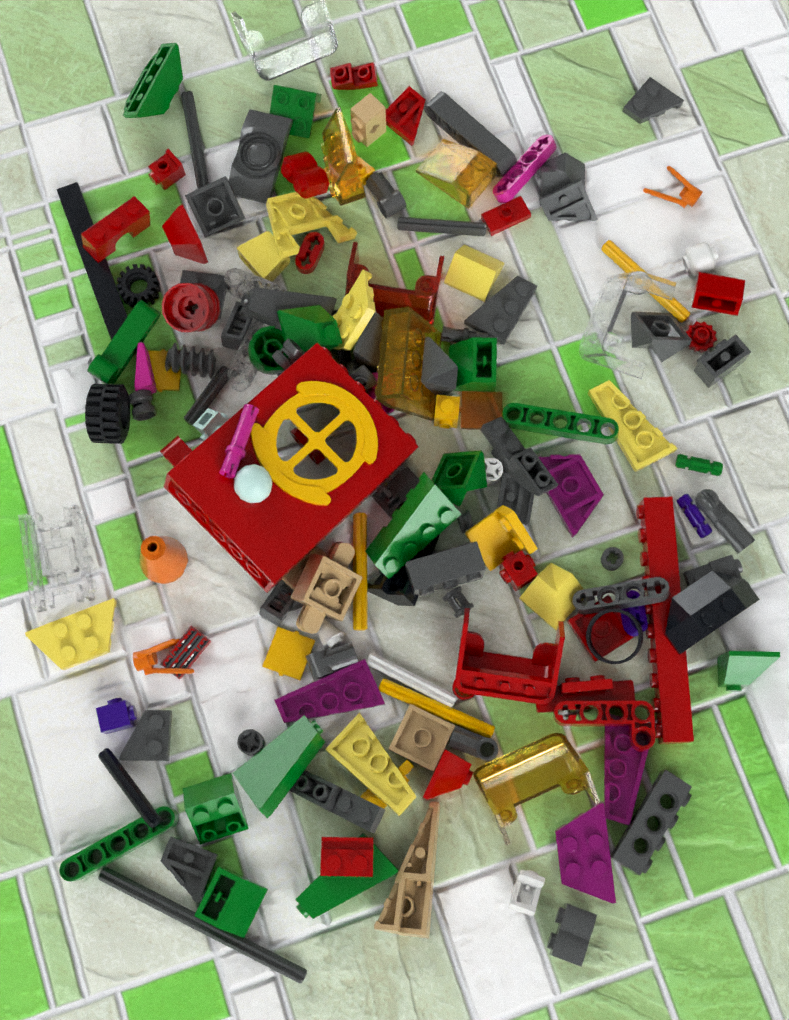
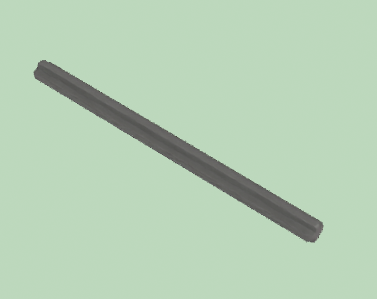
[98,867,307,983]

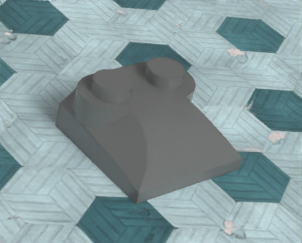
[185,176,246,238]

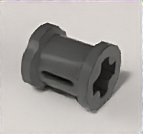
[443,586,474,618]

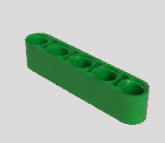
[503,403,619,444]
[59,806,179,882]

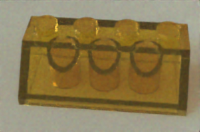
[320,107,366,206]

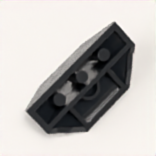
[664,570,760,655]

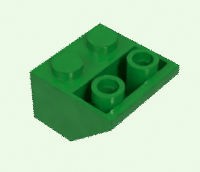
[449,337,497,392]
[183,773,249,845]
[194,866,268,938]

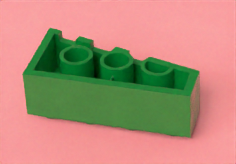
[365,472,461,579]

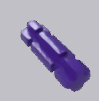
[677,494,712,538]

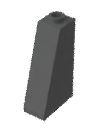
[240,287,337,331]

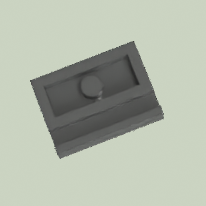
[496,472,534,526]

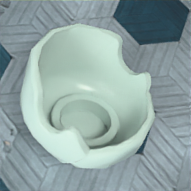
[234,464,272,503]

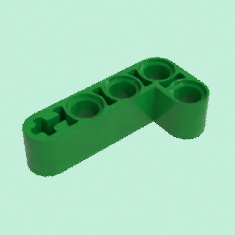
[87,300,161,384]

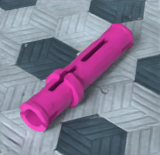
[219,404,259,478]

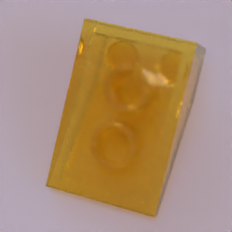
[416,139,497,209]

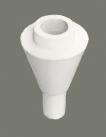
[317,619,344,649]

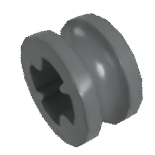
[457,510,474,534]
[601,547,624,571]

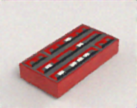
[160,625,211,680]

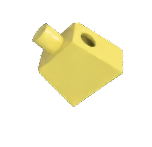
[237,231,290,288]

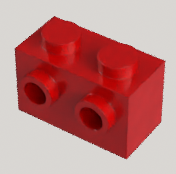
[691,272,745,316]

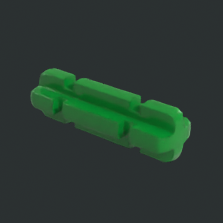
[675,454,723,476]

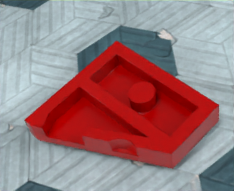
[386,86,426,146]

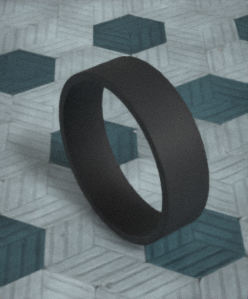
[586,609,643,664]

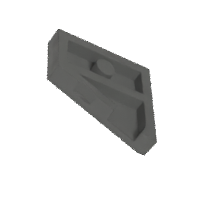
[539,179,598,221]
[161,836,219,903]

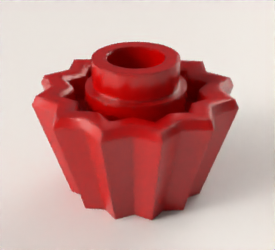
[686,321,717,352]

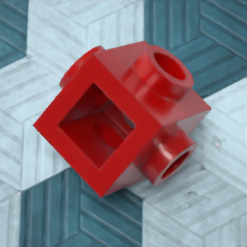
[499,550,538,592]

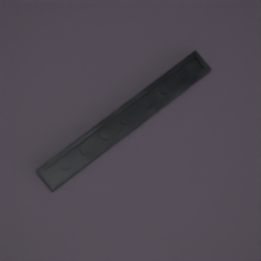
[56,182,128,340]

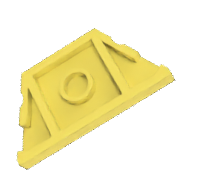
[332,269,375,351]
[25,598,117,670]

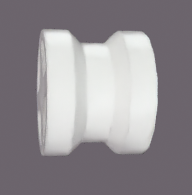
[485,458,503,486]

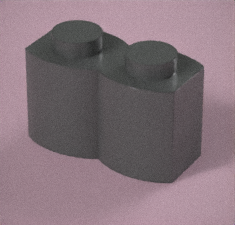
[547,903,597,966]

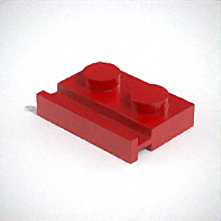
[320,837,374,877]

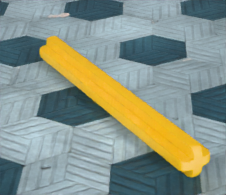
[601,240,691,323]
[353,512,368,631]
[378,679,495,738]

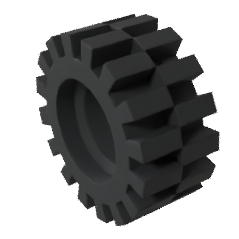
[116,264,161,308]

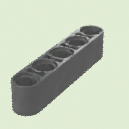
[424,91,517,177]

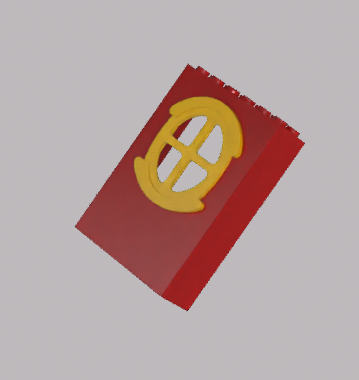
[164,343,419,593]

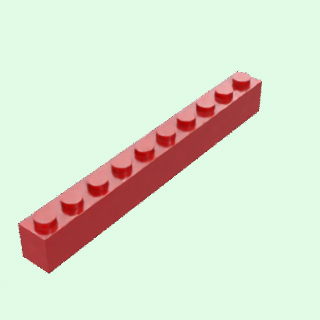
[636,497,694,744]

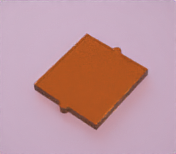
[459,391,503,430]

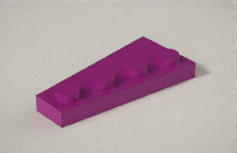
[274,659,385,724]

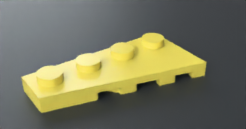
[588,380,678,472]

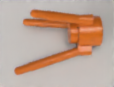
[643,166,703,208]
[133,639,194,675]

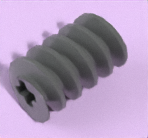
[165,343,216,379]

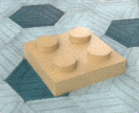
[388,704,455,772]

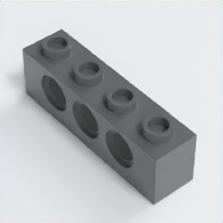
[610,770,692,876]

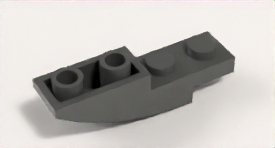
[481,416,558,496]
[290,770,386,834]

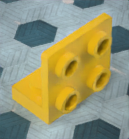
[465,505,538,571]

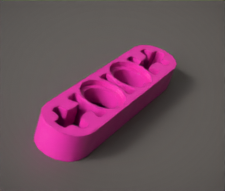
[492,134,557,203]

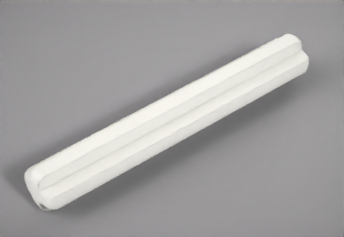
[367,653,457,707]

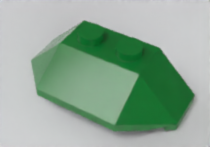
[123,43,183,118]

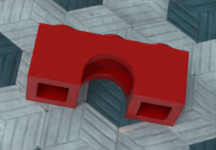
[81,196,151,263]

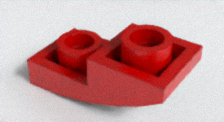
[330,62,378,90]

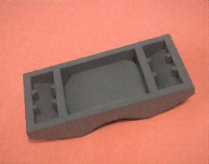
[229,109,293,204]

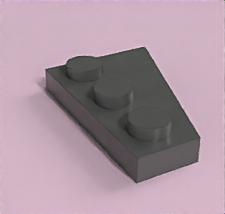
[464,276,537,345]

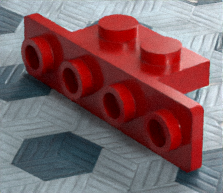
[536,675,636,713]

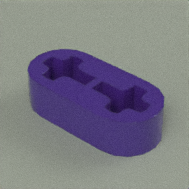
[621,590,648,637]

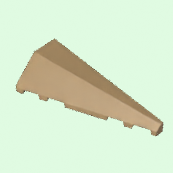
[374,802,440,938]

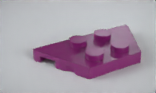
[538,454,604,538]
[555,801,616,904]

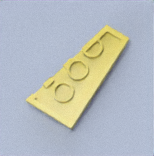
[326,712,416,816]

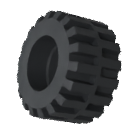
[85,384,130,444]

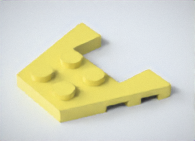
[266,192,357,259]

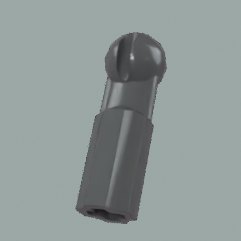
[695,489,755,554]

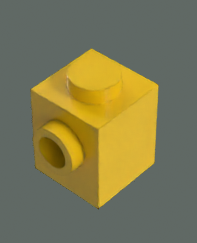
[434,395,460,429]

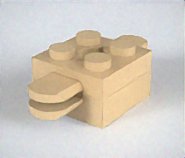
[290,542,363,634]

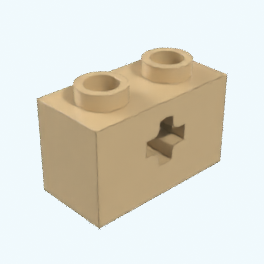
[350,93,386,147]

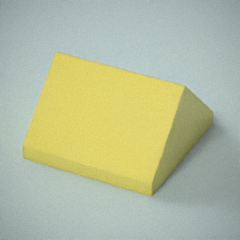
[444,244,505,302]

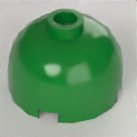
[248,326,285,375]

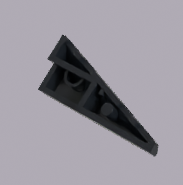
[367,534,440,606]

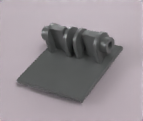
[371,466,420,519]

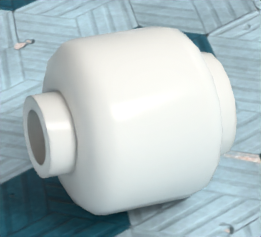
[682,242,718,276]

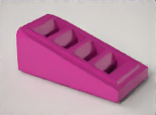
[134,342,157,394]

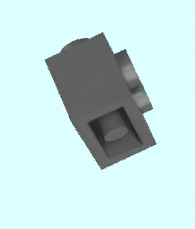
[694,335,751,388]

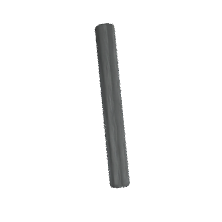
[181,91,209,189]

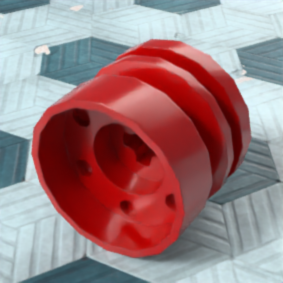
[162,283,221,332]

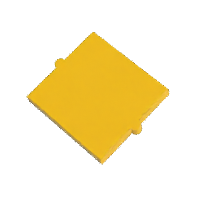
[148,349,181,392]
[262,627,315,681]

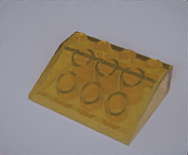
[375,307,442,421]

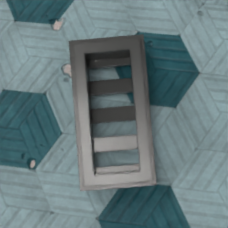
[221,301,255,352]
[259,580,296,626]

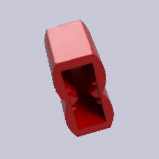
[281,151,330,199]

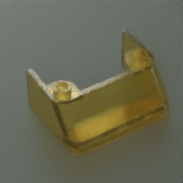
[473,733,600,846]

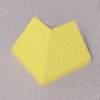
[519,563,584,630]

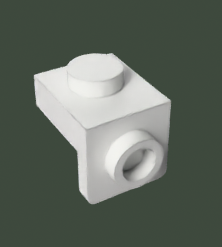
[508,870,545,916]

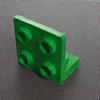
[269,85,322,138]

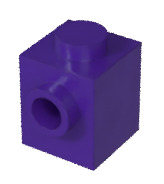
[96,698,137,734]

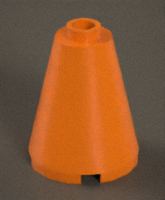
[140,536,188,584]

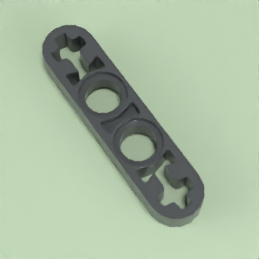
[572,577,670,615]

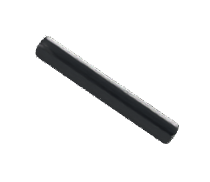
[98,748,162,828]

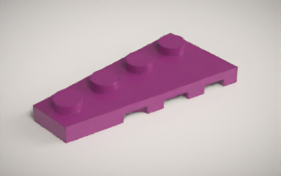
[604,713,649,826]

